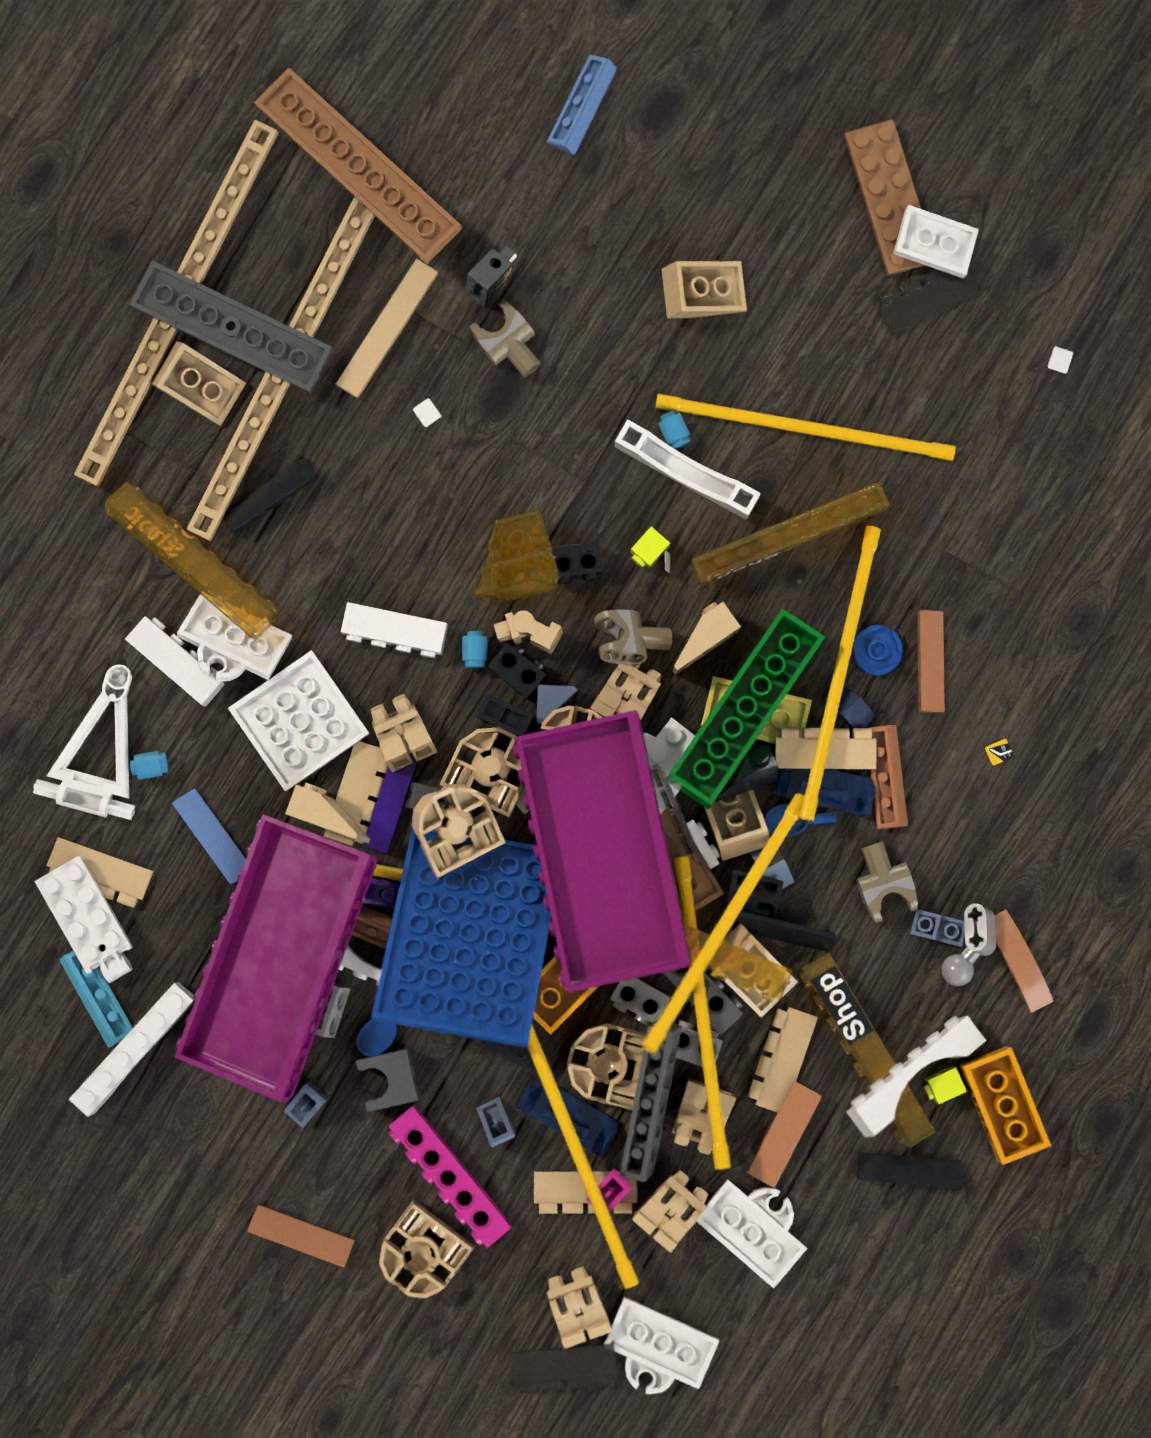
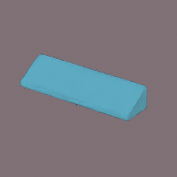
[60,950,133,1048]

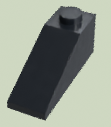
[713,745,778,803]

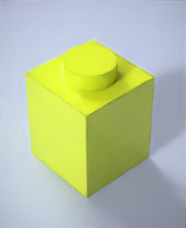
[631,527,670,569]
[923,1066,967,1104]

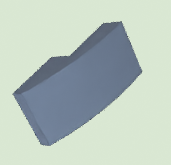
[910,910,965,947]

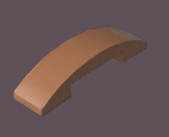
[994,910,1054,1013]

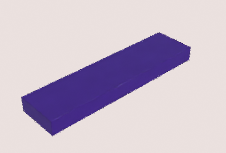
[363,754,418,854]

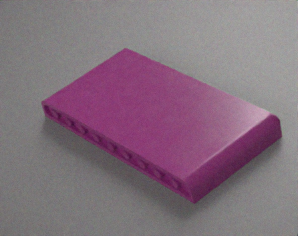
[513,710,692,992]
[175,814,377,1102]

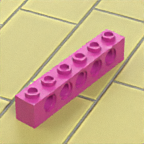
[389,1104,512,1248]

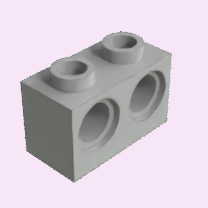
[610,978,670,1026]
[315,983,350,1038]
[673,1020,723,1067]

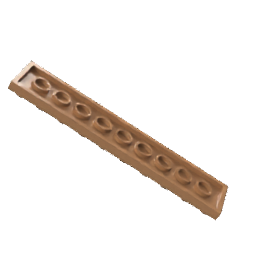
[254,68,462,264]

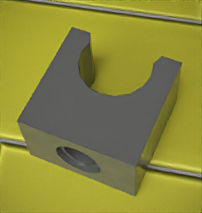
[356,1048,420,1112]

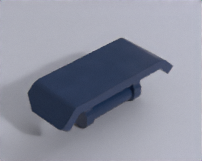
[773,768,875,817]
[517,1077,617,1158]

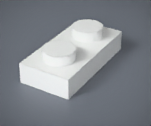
[684,820,720,869]

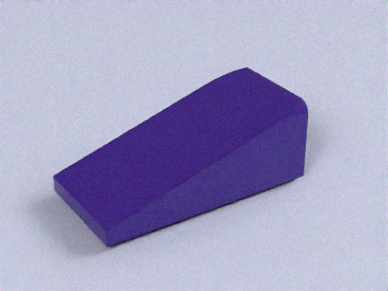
[363,878,400,909]

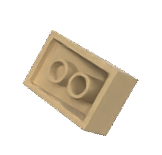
[662,261,747,318]
[151,341,246,426]
[673,602,741,675]
[285,783,371,844]
[704,790,770,861]
[709,923,798,1018]

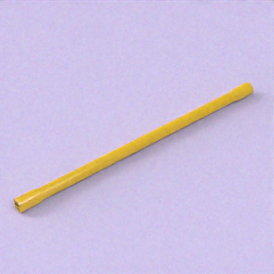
[655,394,956,461]
[798,526,881,821]
[641,793,803,1054]
[674,856,731,1169]
[527,1026,639,1289]

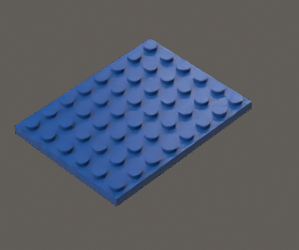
[372,827,552,1047]

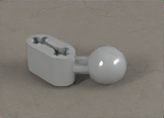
[941,903,996,986]

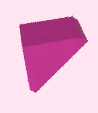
[586,1169,633,1213]

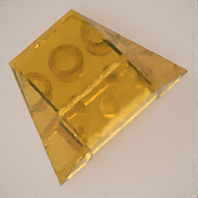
[473,510,560,600]

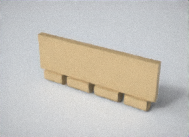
[775,727,876,769]
[324,741,389,846]
[47,837,153,908]
[748,1007,818,1112]
[534,1171,637,1214]

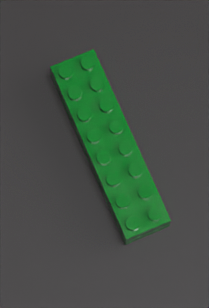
[666,608,825,810]

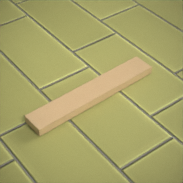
[336,259,438,399]

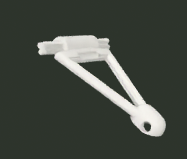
[33,665,135,820]

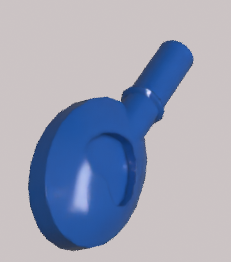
[764,804,837,837]
[357,1020,397,1056]

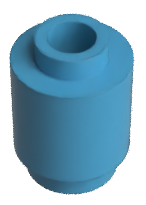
[658,410,691,449]
[462,631,488,668]
[130,751,169,780]

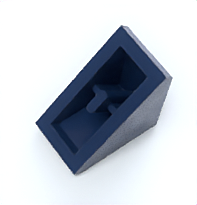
[821,686,876,729]

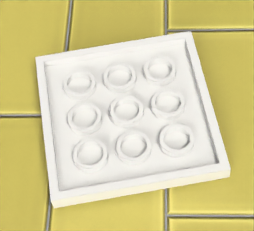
[228,650,370,792]

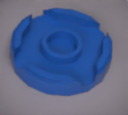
[852,625,903,676]

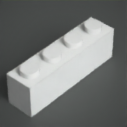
[341,602,448,658]
[125,616,225,707]

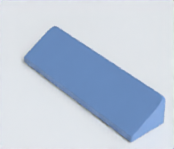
[547,55,616,154]
[172,788,246,885]

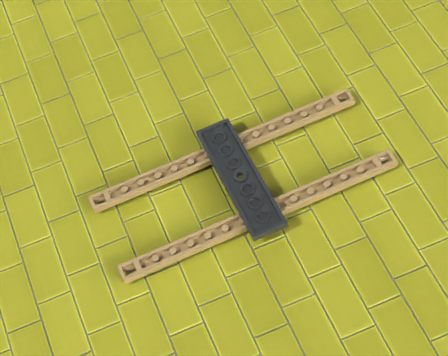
[74,120,375,542]

